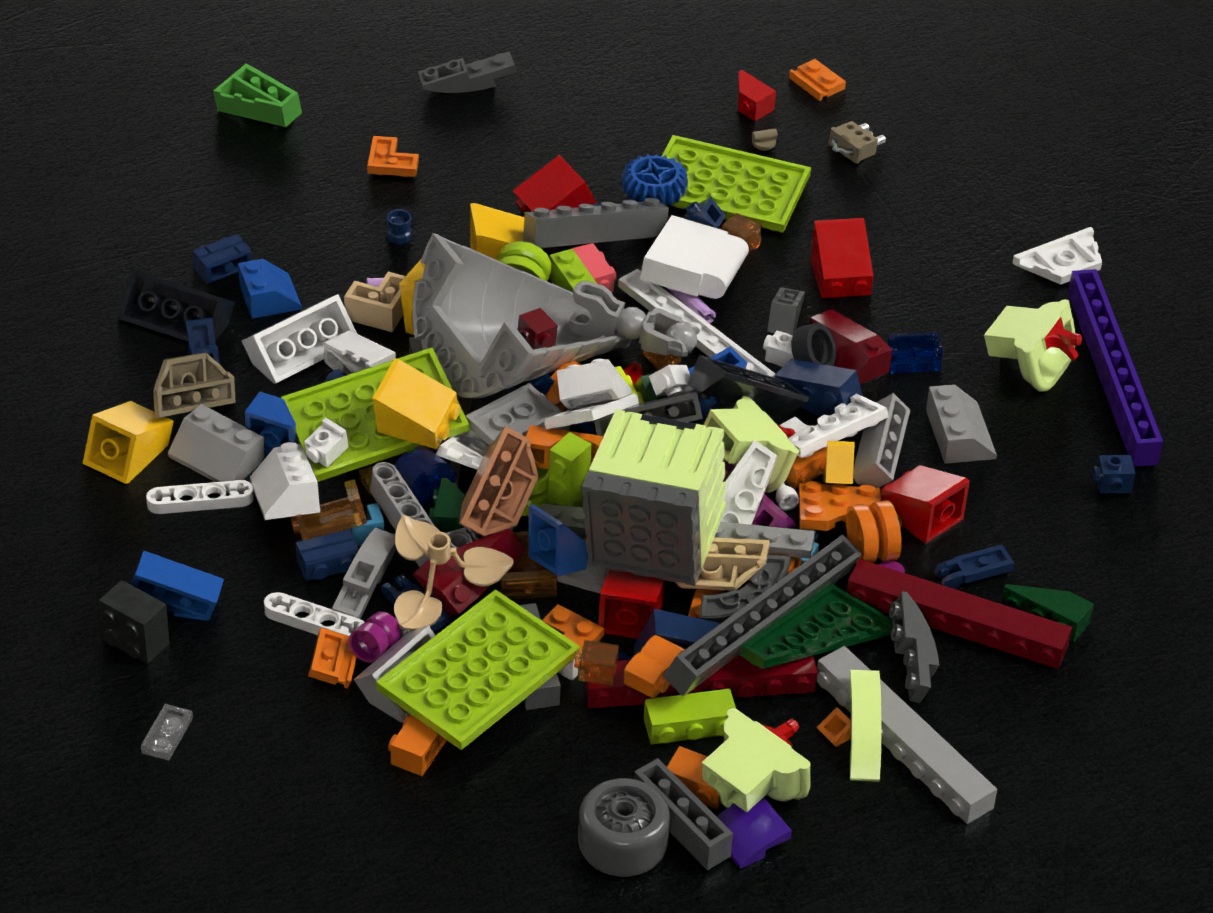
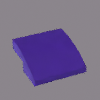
[717,797,792,869]

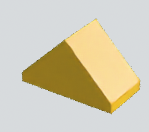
[823,441,855,484]

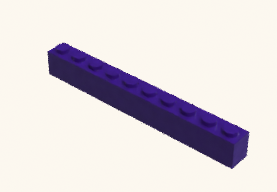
[1068,269,1163,466]

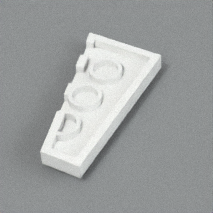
[788,394,888,458]
[721,440,778,525]

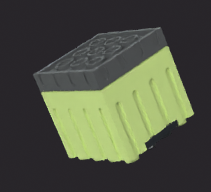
[582,409,726,586]

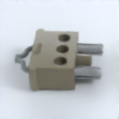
[828,121,886,163]

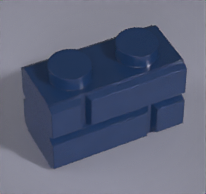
[192,234,252,284]
[296,529,359,581]

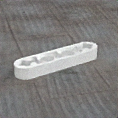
[146,480,254,514]
[264,592,364,639]

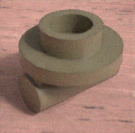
[752,128,778,151]

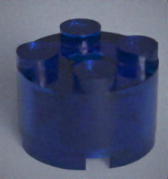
[394,445,457,509]

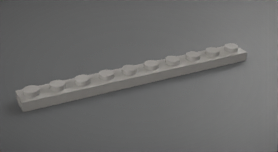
[541,503,815,559]

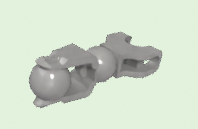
[569,281,700,356]

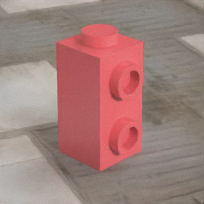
[572,243,616,293]

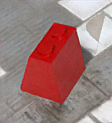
[513,155,597,213]
[810,218,873,298]
[881,465,970,544]
[598,570,666,639]

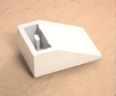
[557,359,632,410]

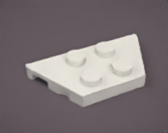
[1013,227,1102,285]
[436,427,490,470]

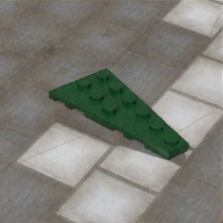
[739,584,893,669]

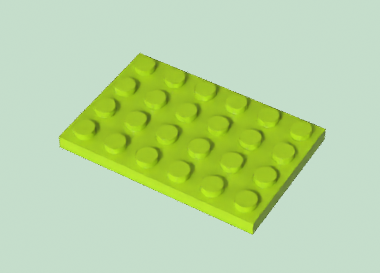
[661,135,811,232]
[281,347,470,482]
[376,589,580,750]

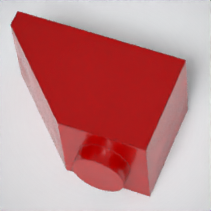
[737,70,776,121]

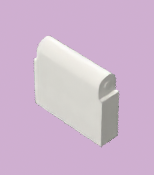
[640,215,749,299]

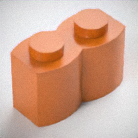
[624,635,685,698]

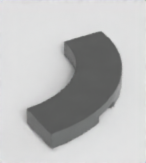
[700,555,790,623]

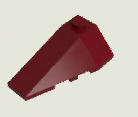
[810,309,892,384]
[412,528,526,617]

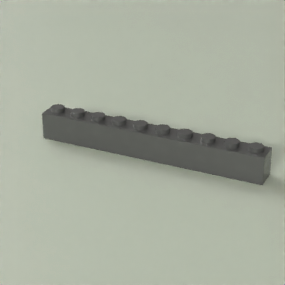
[663,535,862,696]

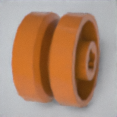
[845,500,901,564]

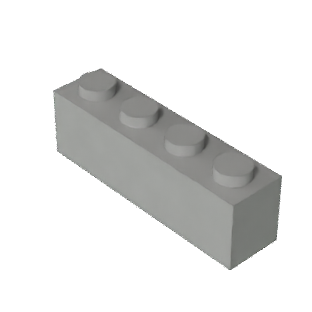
[853,393,910,488]

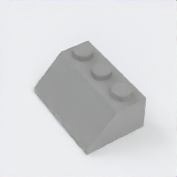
[926,385,997,464]
[168,404,265,482]
[354,625,435,722]

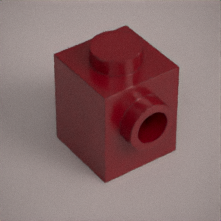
[517,308,558,350]

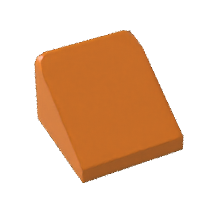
[816,707,851,747]

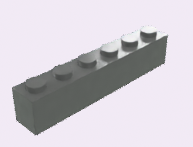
[523,198,669,248]

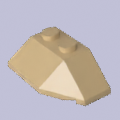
[675,538,770,591]

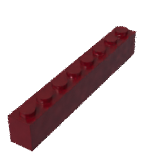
[847,559,1072,669]
[583,655,817,708]

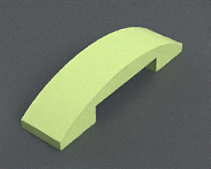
[850,670,881,782]

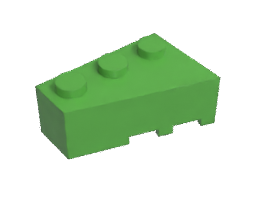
[213,64,302,127]

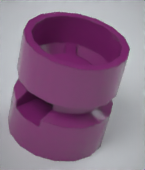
[349,612,402,663]

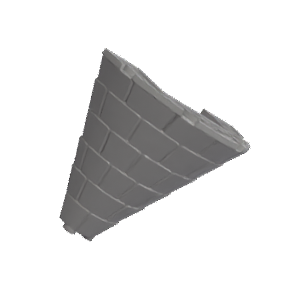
[413,233,632,399]

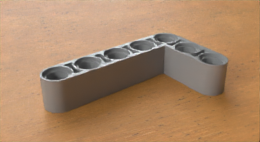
[370,462,495,567]

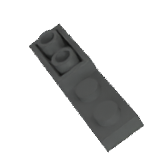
[418,51,516,93]
[889,591,939,703]

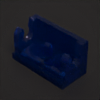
[887,332,943,373]

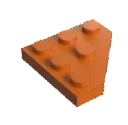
[798,481,881,531]

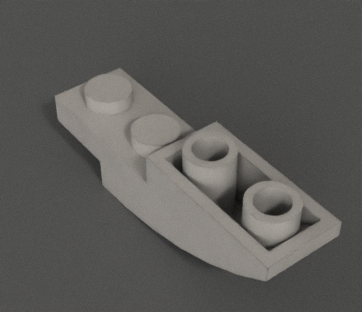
[332,528,396,619]

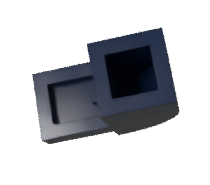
[185,318,220,364]

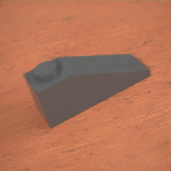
[767,287,805,336]

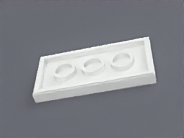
[544,394,639,429]

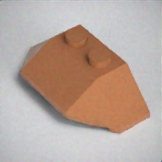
[459,426,538,537]

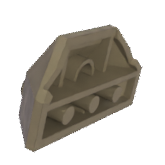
[153,353,236,418]

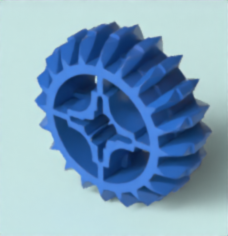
[621,153,688,206]

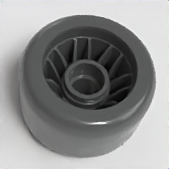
[578,778,670,877]

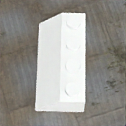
[242,294,357,384]
[250,442,320,520]

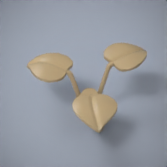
[394,515,513,630]

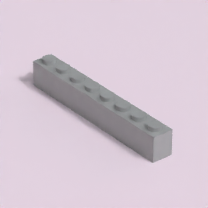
[816,646,997,824]

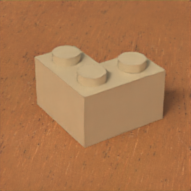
[344,272,406,332]

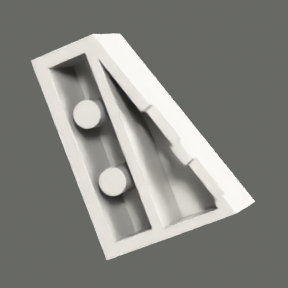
[324,330,396,375]

